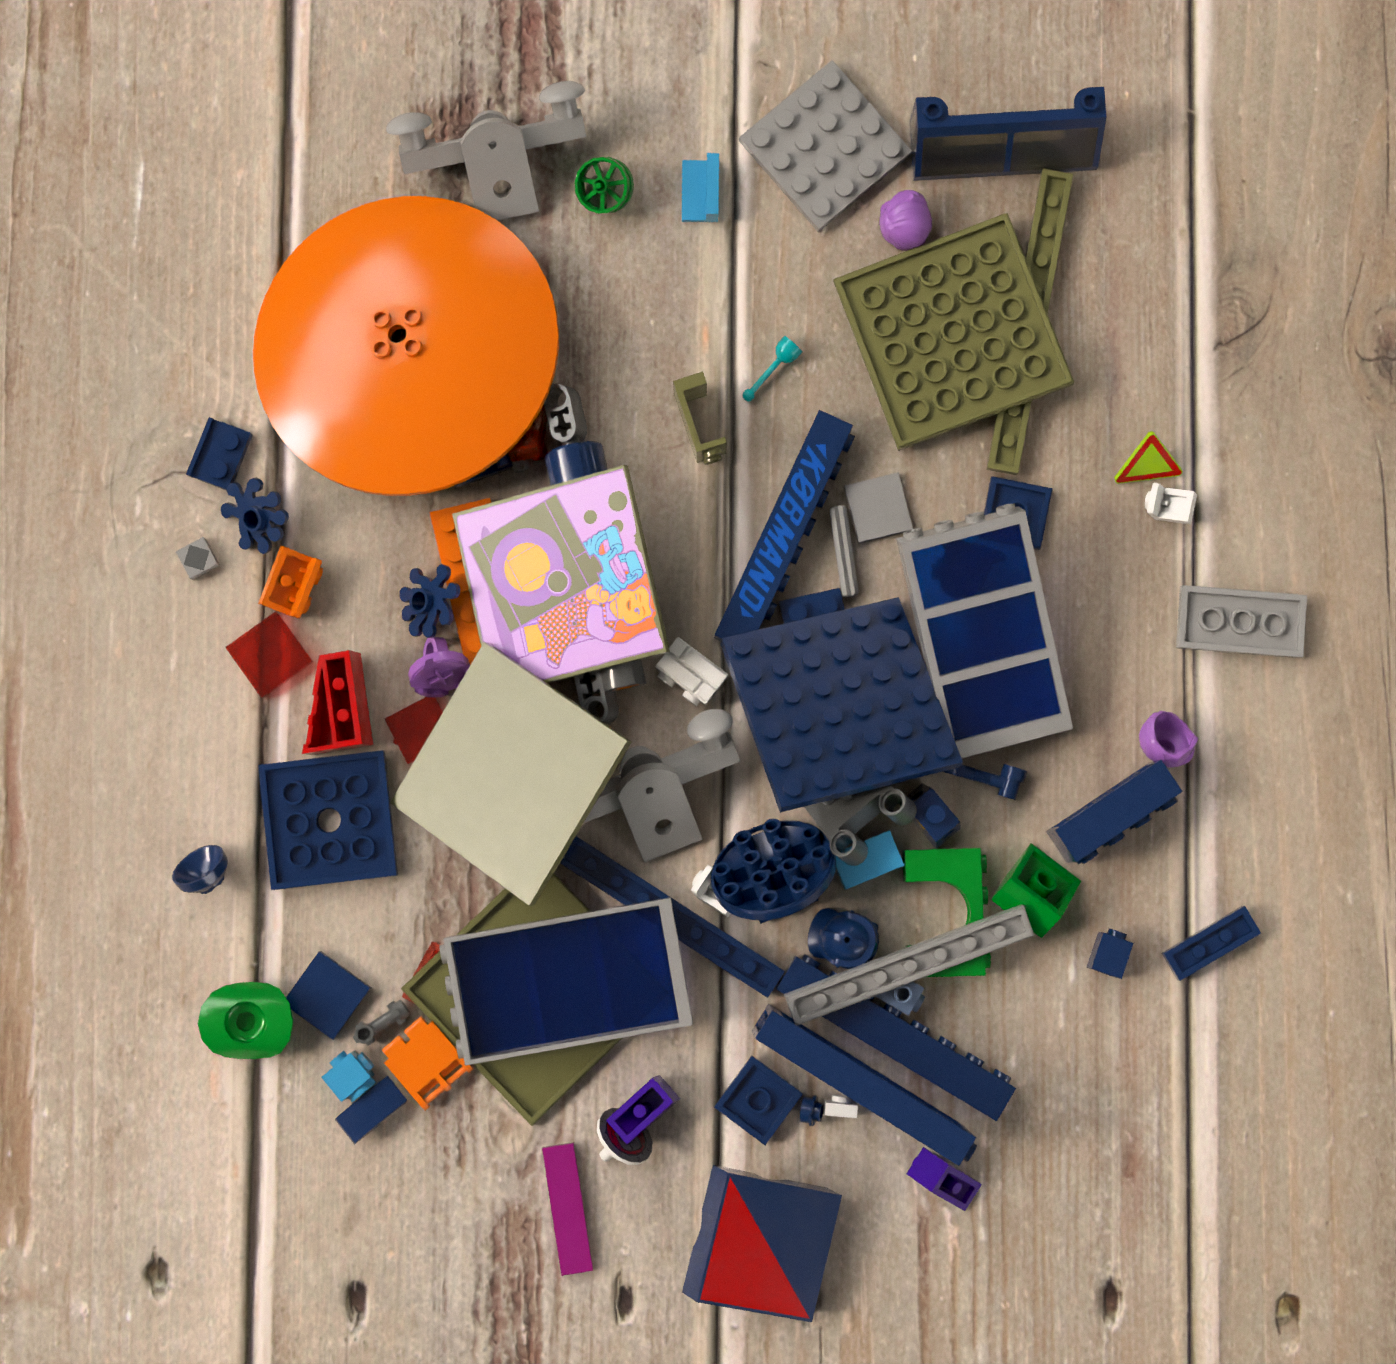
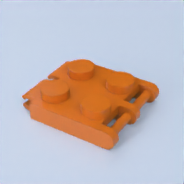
[382,1016,474,1111]

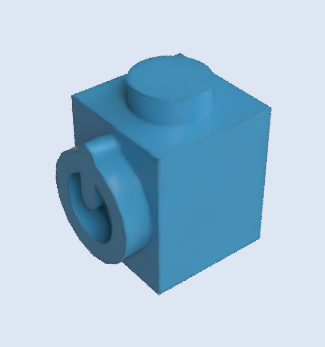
[321,1051,376,1103]

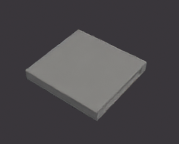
[844,472,913,543]

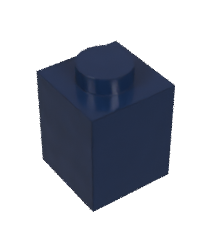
[1086,928,1134,979]

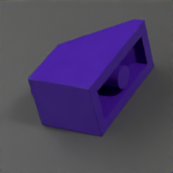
[606,1075,680,1145]
[906,1147,982,1211]

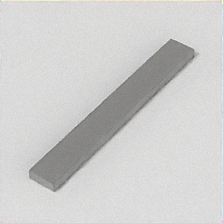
[784,904,1034,1025]

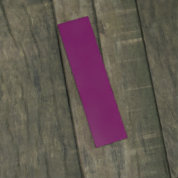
[542,1142,593,1276]

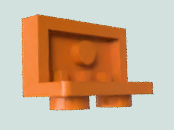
[258,546,323,619]

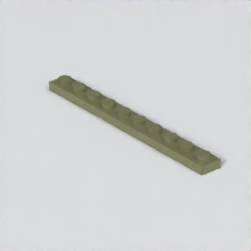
[986,168,1073,475]

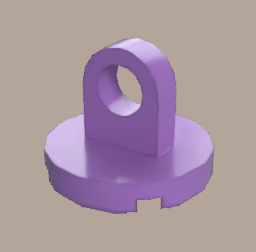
[408,637,470,697]

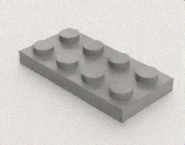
[1176,585,1307,658]

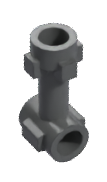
[353,999,411,1046]

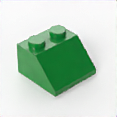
[991,843,1081,938]

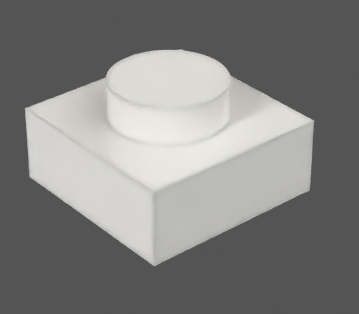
[823,1095,858,1118]

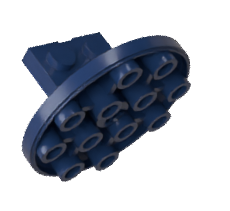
[711,819,836,924]

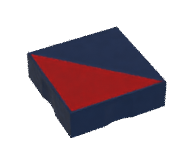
[682,1165,842,1322]

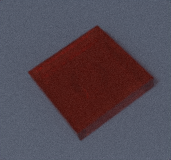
[225,611,314,698]

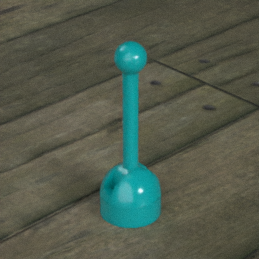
[742,336,803,401]

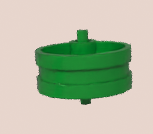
[574,157,634,214]

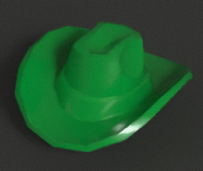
[197,982,293,1059]

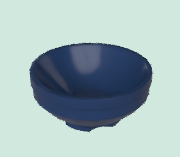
[172,845,228,894]

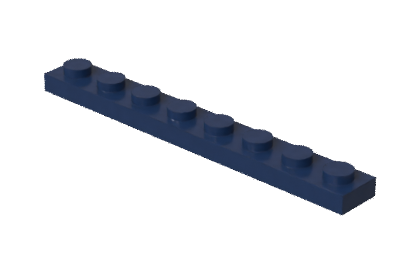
[560,836,785,998]

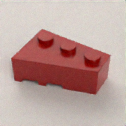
[302,650,373,755]

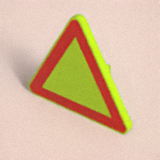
[1114,431,1183,484]

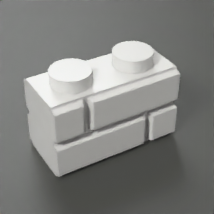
[655,637,728,706]

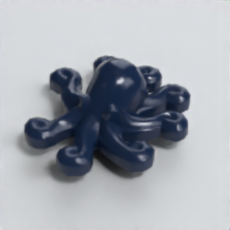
[221,477,289,554]
[399,564,460,638]

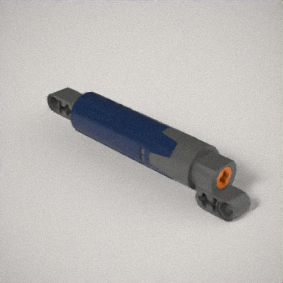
[544,383,647,724]

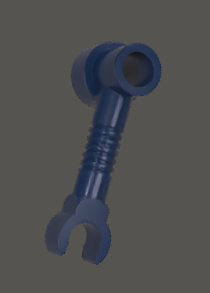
[943,764,1028,800]

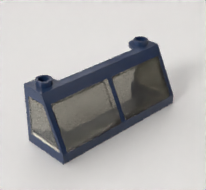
[909,87,1107,181]

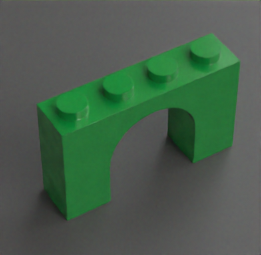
[902,848,991,977]

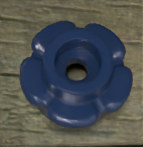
[800,1095,824,1126]

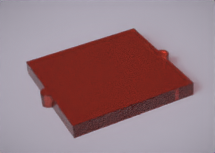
[384,697,443,764]

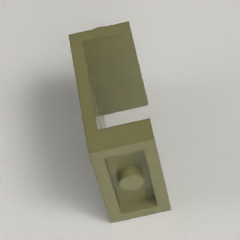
[673,371,727,465]

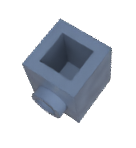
[876,982,925,1016]

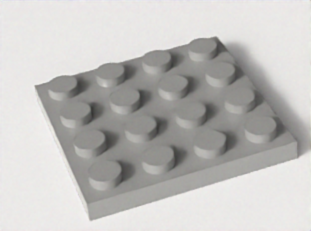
[739,60,912,232]

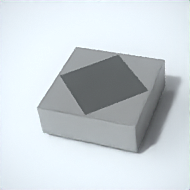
[176,537,219,580]

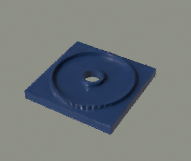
[258,750,398,890]

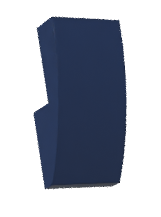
[335,1076,407,1145]

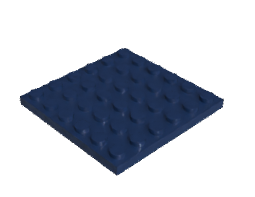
[721,597,963,813]

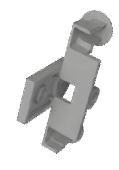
[386,81,586,220]
[584,709,740,863]

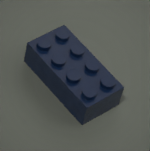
[1046,760,1183,864]

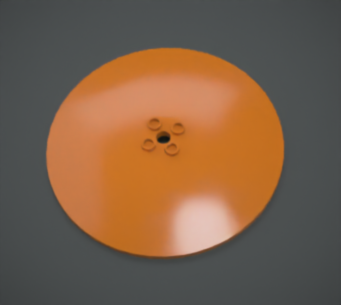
[253,196,559,496]

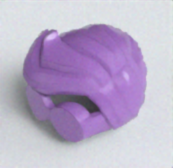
[879,190,932,251]
[1139,711,1199,768]

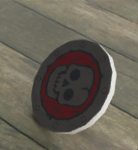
[597,1108,653,1165]

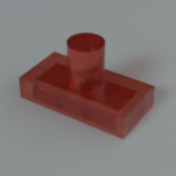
[507,405,548,462]

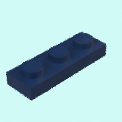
[1162,906,1261,981]

